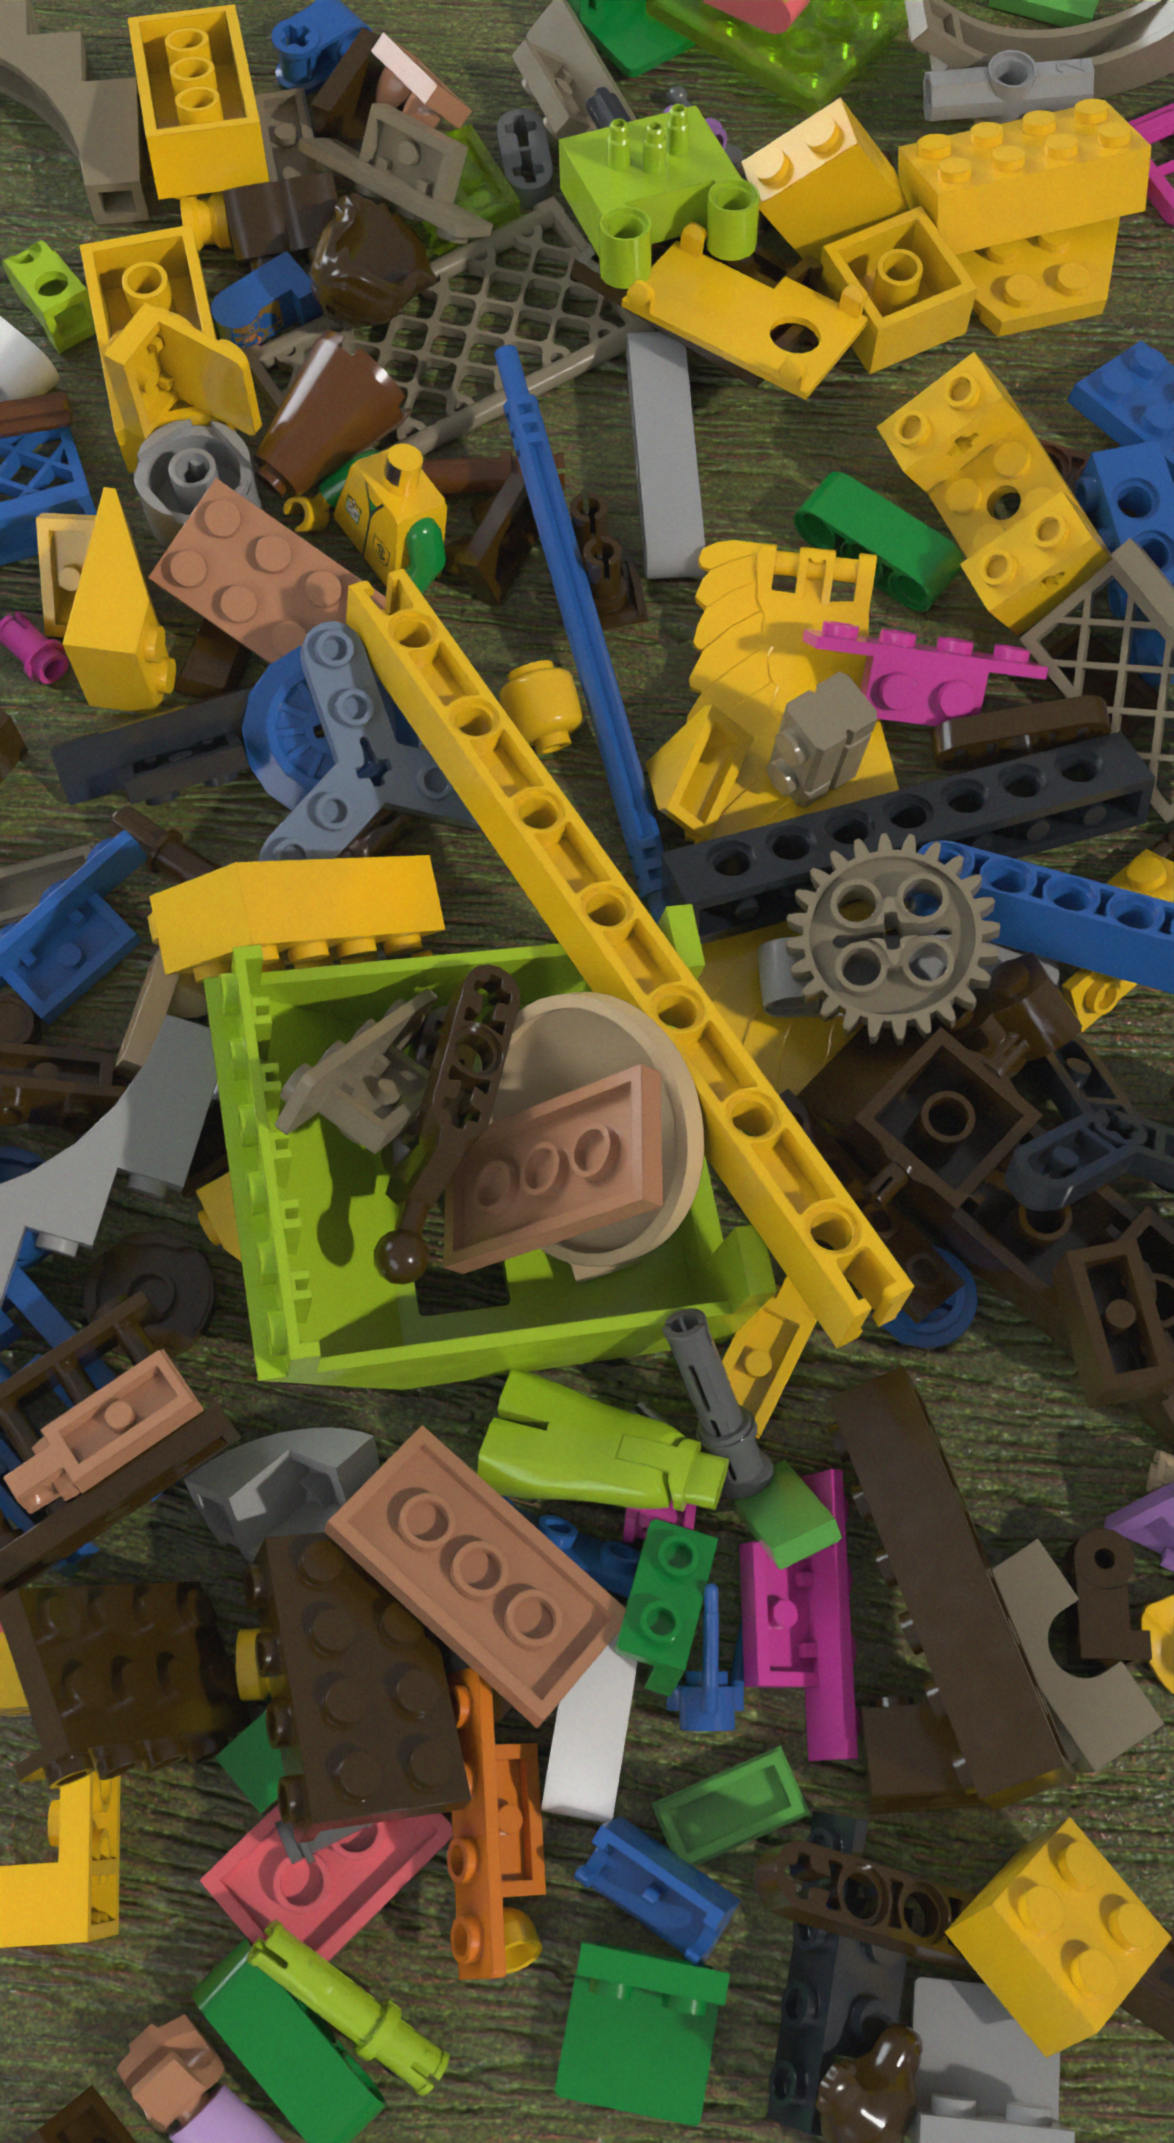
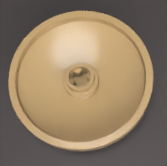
[480,992,704,1267]

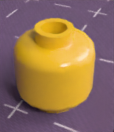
[499,660,585,755]

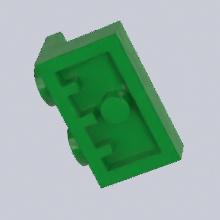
[615,1519,719,1697]

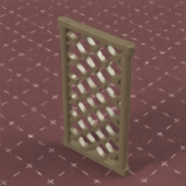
[242,196,655,482]

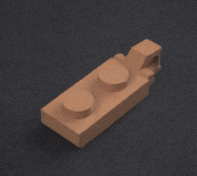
[3,1349,204,1514]

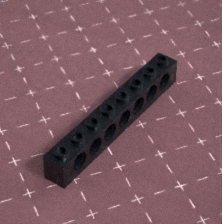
[661,731,1156,945]

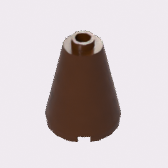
[253,330,411,498]

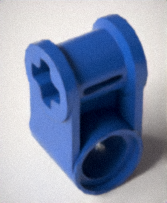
[271,0,373,96]

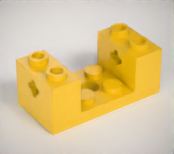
[876,352,1113,635]
[0,1632,121,1948]

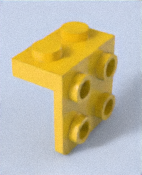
[103,302,262,440]

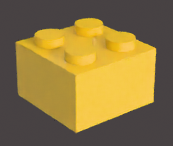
[820,206,978,374]
[944,1817,1172,2058]

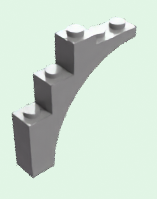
[0,1014,217,1308]

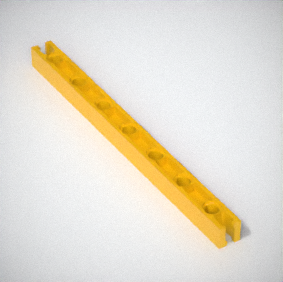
[346,569,915,1349]

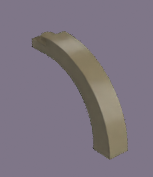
[904,0,1174,99]

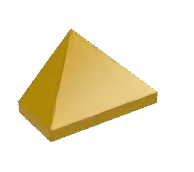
[645,704,754,842]

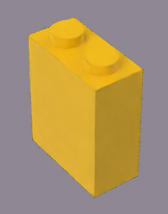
[741,97,910,262]

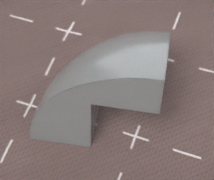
[184,1427,379,1564]

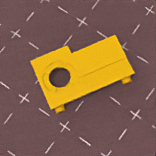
[621,222,869,400]

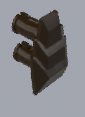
[570,492,648,630]

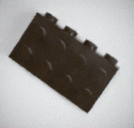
[244,1532,472,1844]
[0,1581,252,1789]

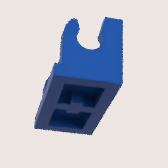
[574,1816,741,1967]

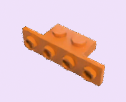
[446,1667,546,1980]

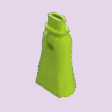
[477,1369,729,1512]

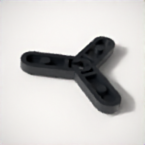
[1005,1035,1174,1211]

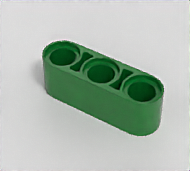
[793,471,964,612]
[191,1937,387,2143]

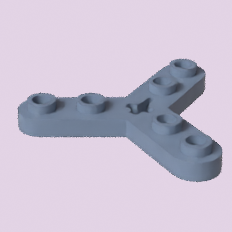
[259,621,483,861]

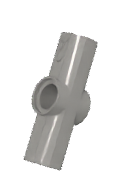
[923,50,1095,124]

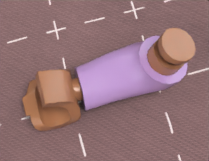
[117,2014,285,2143]

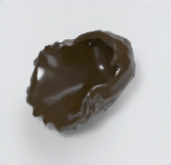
[309,193,438,329]

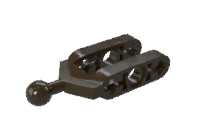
[374,964,520,1285]

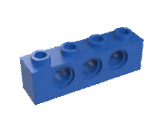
[1075,439,1174,688]

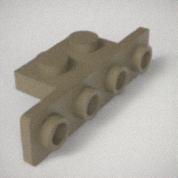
[512,0,637,140]
[297,103,493,244]
[274,988,438,1154]

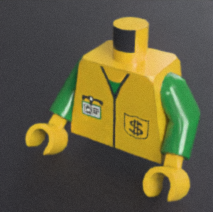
[283,443,447,594]

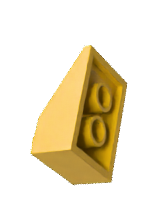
[62,487,176,715]

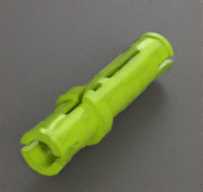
[246,1919,450,2097]

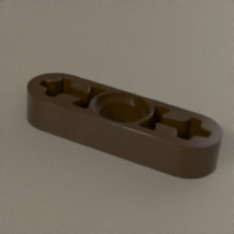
[930,695,1111,770]

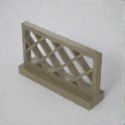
[1020,538,1174,824]

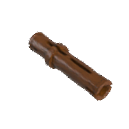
[422,450,565,494]

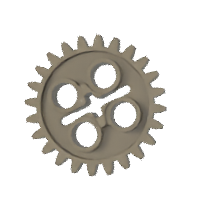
[785,833,1000,1045]

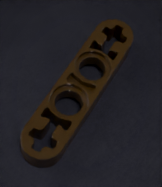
[754,1840,977,1972]

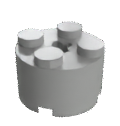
[134,419,261,549]

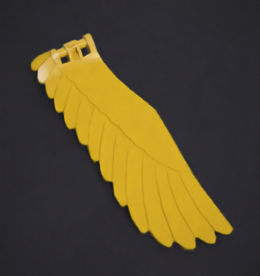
[684,540,899,1135]

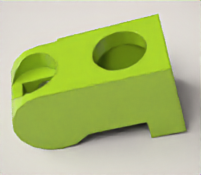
[2,240,96,354]

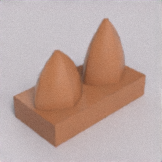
[371,32,472,129]

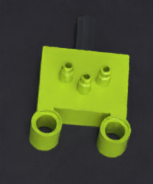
[559,87,760,289]

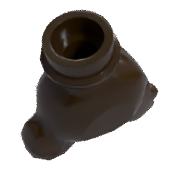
[816,2022,923,2143]

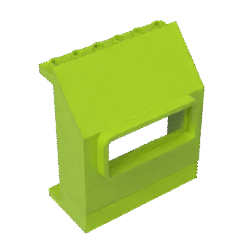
[203,904,777,1390]

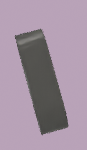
[497,108,553,209]

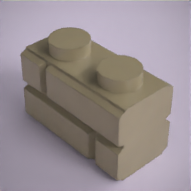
[767,671,877,808]

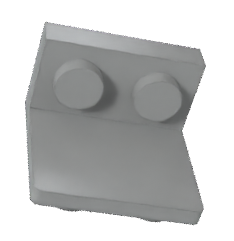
[906,1976,1075,2143]

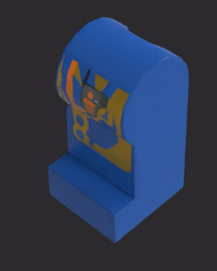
[211,251,323,350]

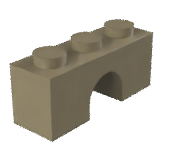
[992,1539,1164,1773]

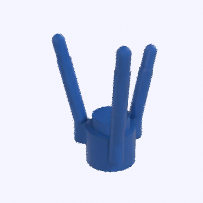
[667,1583,744,1731]

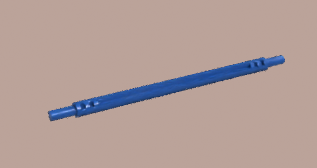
[494,345,666,924]

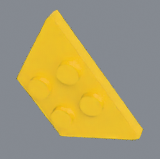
[956,217,1120,337]

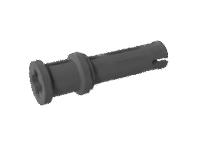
[662,1308,774,1499]

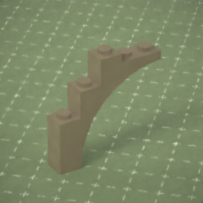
[0,0,150,225]

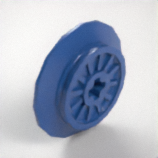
[242,646,422,811]

